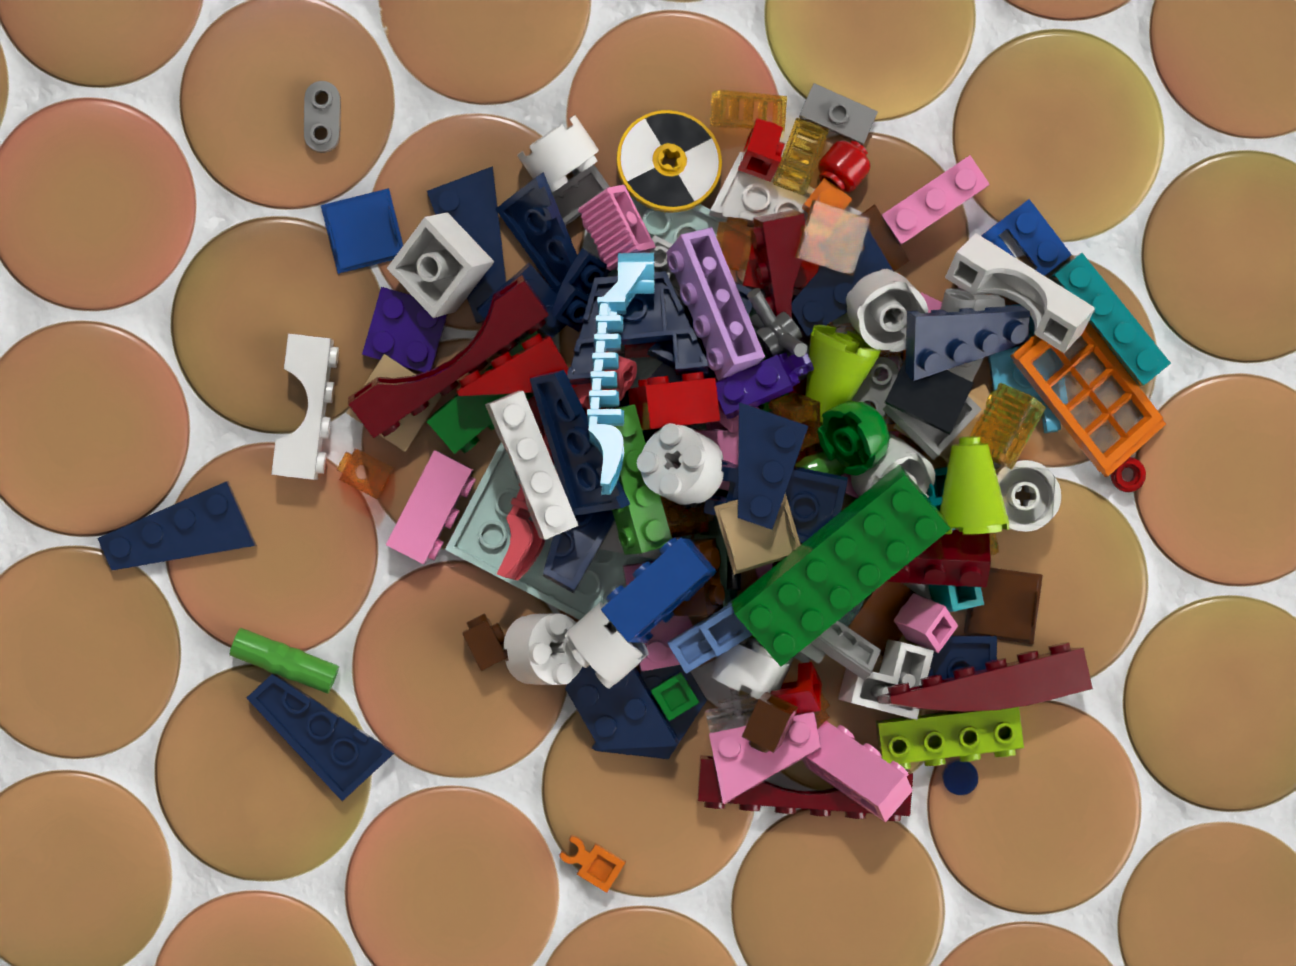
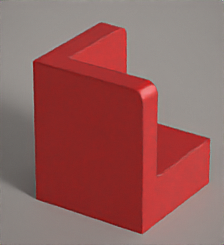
[770,662,822,715]

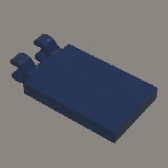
[704,459,848,543]

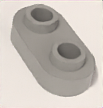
[304,81,341,153]
[852,357,899,418]

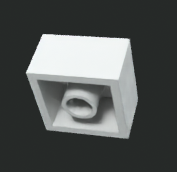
[387,212,494,318]

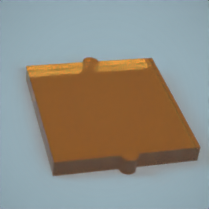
[795,200,870,276]

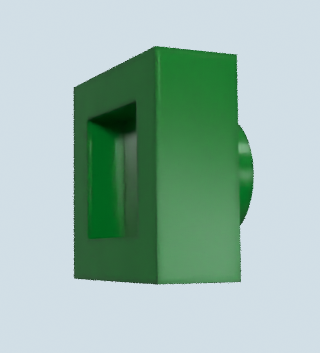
[651,672,699,721]

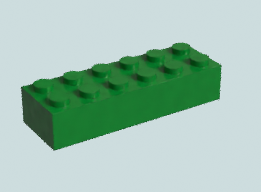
[731,465,951,667]

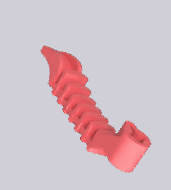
[497,351,637,581]

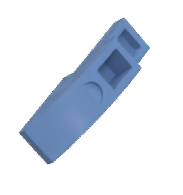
[667,599,752,674]

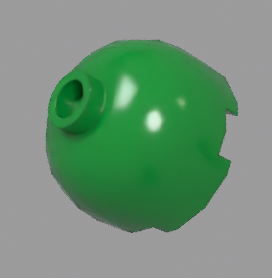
[817,401,890,476]

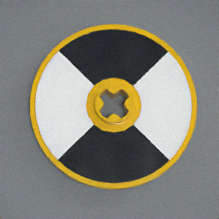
[616,110,722,213]

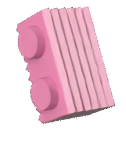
[578,185,656,271]

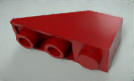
[456,333,569,396]

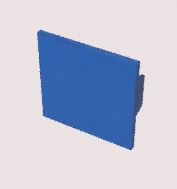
[321,188,403,274]

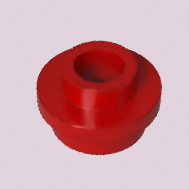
[1110,457,1146,492]

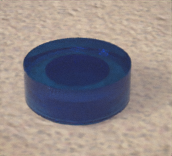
[942,759,979,795]

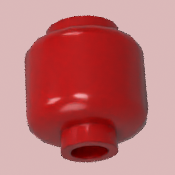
[818,141,871,193]

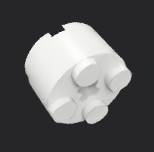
[517,115,599,192]
[846,269,928,352]
[637,423,724,505]
[851,433,935,498]
[995,460,1061,532]
[565,602,649,689]
[504,613,582,685]
[710,637,794,699]

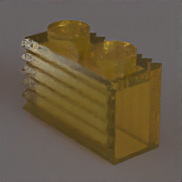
[970,383,1046,470]

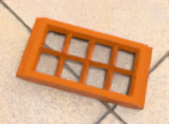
[1010,322,1166,477]

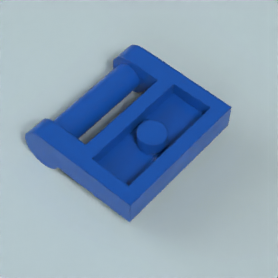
[981,199,1072,276]

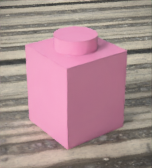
[894,593,958,653]

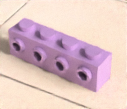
[666,227,765,381]

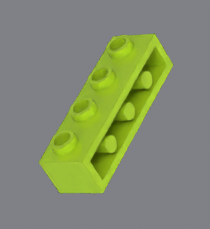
[875,707,1024,769]

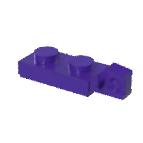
[716,353,814,419]

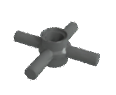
[747,288,807,381]

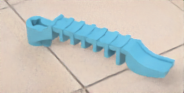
[587,253,655,495]

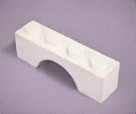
[945,233,1095,353]
[271,334,339,480]
[485,391,578,540]

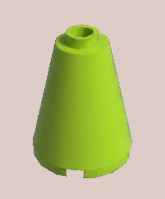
[803,325,881,427]
[939,436,1010,534]

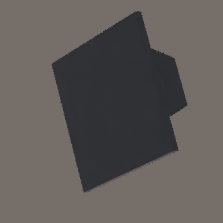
[884,359,973,435]

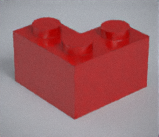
[628,372,720,431]

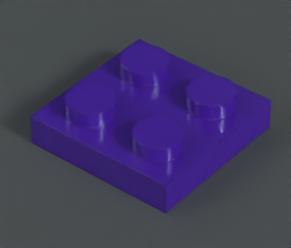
[362,287,448,372]

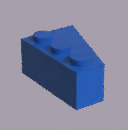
[601,538,717,643]

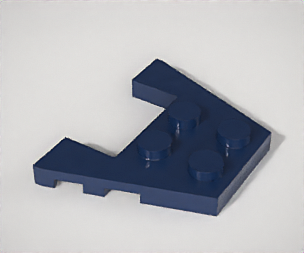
[567,271,709,385]

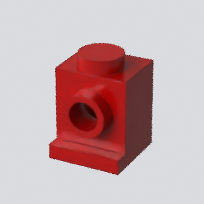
[738,118,785,182]

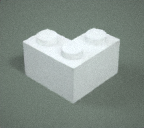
[838,639,934,720]

